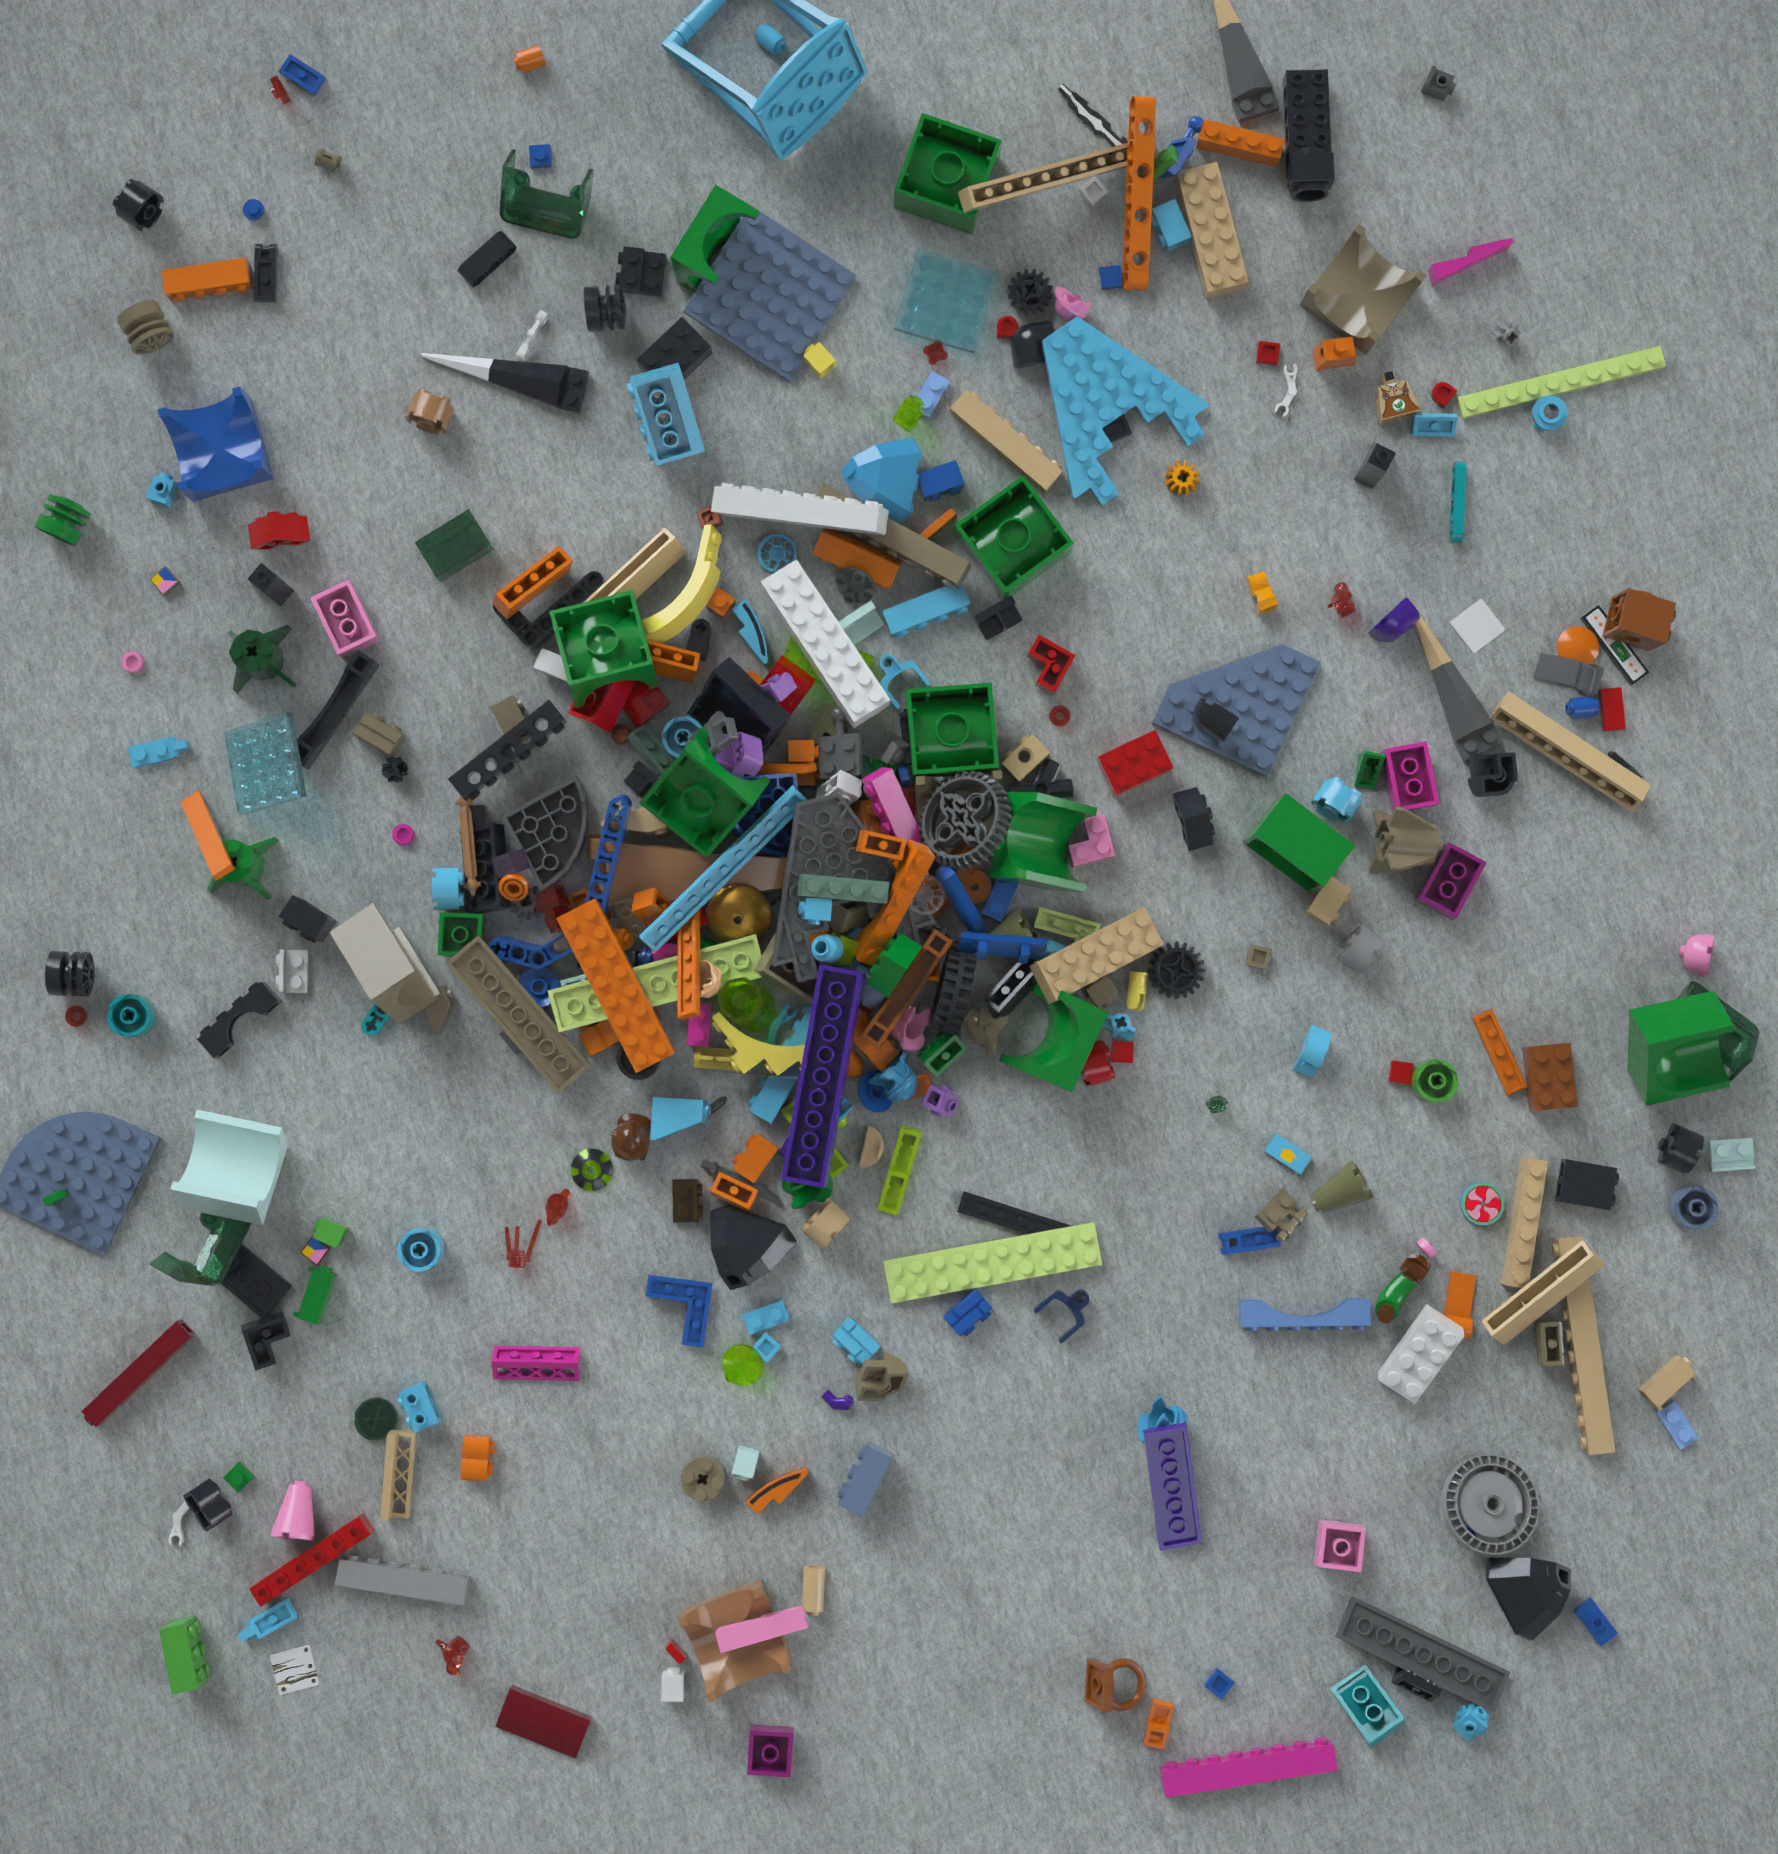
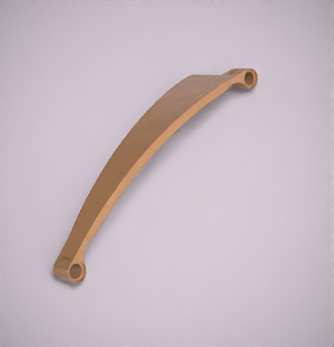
[587,834,788,904]

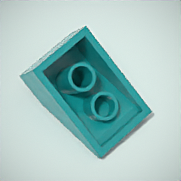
[1330,1664,1406,1748]

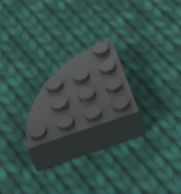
[501,776,589,893]

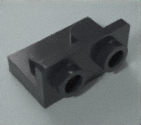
[1391,1667,1442,1702]

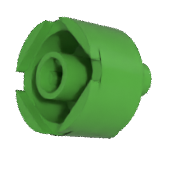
[1411,1059,1458,1102]

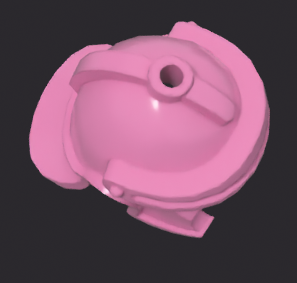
[890,1004,931,1051]

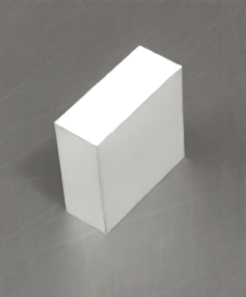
[1079,177,1109,207]

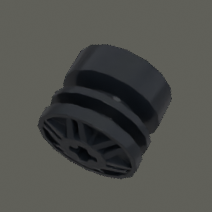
[584,284,627,332]
[45,951,95,997]

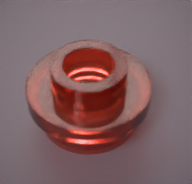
[1049,705,1070,727]
[65,1005,87,1027]

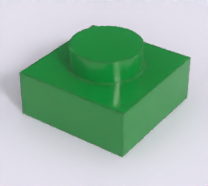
[223,1461,255,1493]

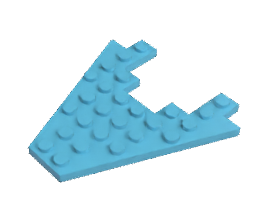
[1041,316,1210,506]

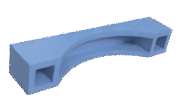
[1238,1298,1371,1331]

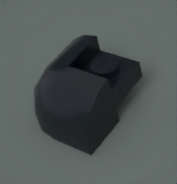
[1011,321,1055,369]
[1193,697,1239,742]
[1467,752,1518,797]

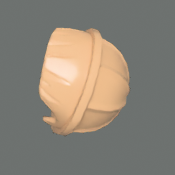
[700,960,723,998]

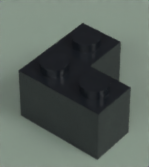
[1173,787,1215,851]
[241,1311,291,1371]

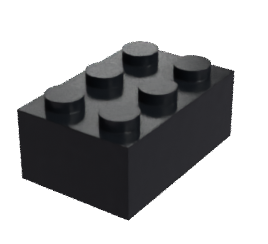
[636,317,713,380]

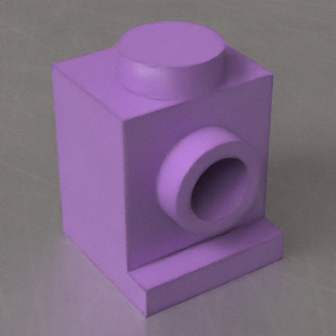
[760,672,797,703]

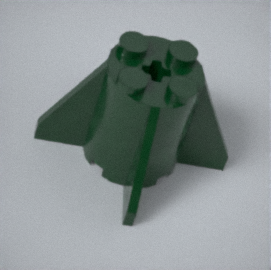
[228,625,297,693]

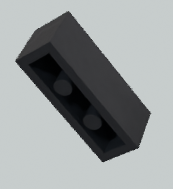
[983,959,1038,1017]

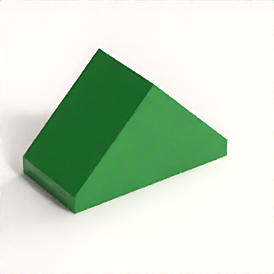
[1354,751,1385,790]

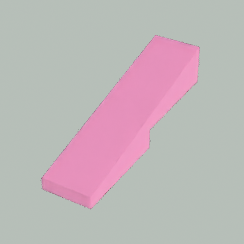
[715,1605,808,1653]

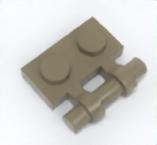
[1255,1188,1308,1242]

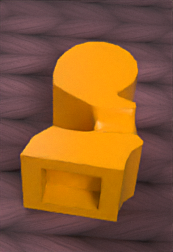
[1246,571,1278,615]

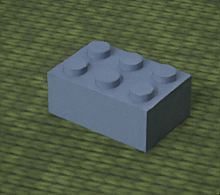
[837,1441,892,1517]

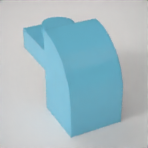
[1293,1025,1332,1078]

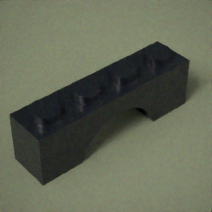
[197,982,282,1059]

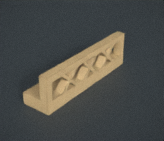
[380,1430,417,1521]

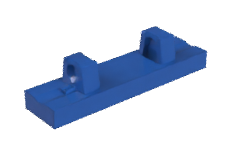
[958,932,1047,964]

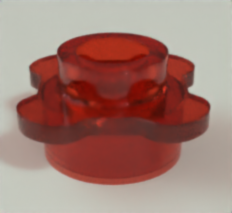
[923,341,948,365]

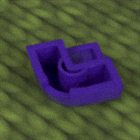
[1368,597,1420,642]

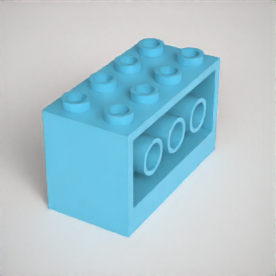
[627,363,705,466]

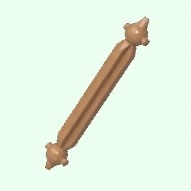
[456,797,481,896]

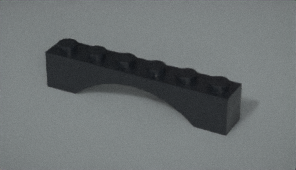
[286,650,380,770]

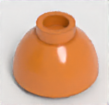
[499,873,529,901]

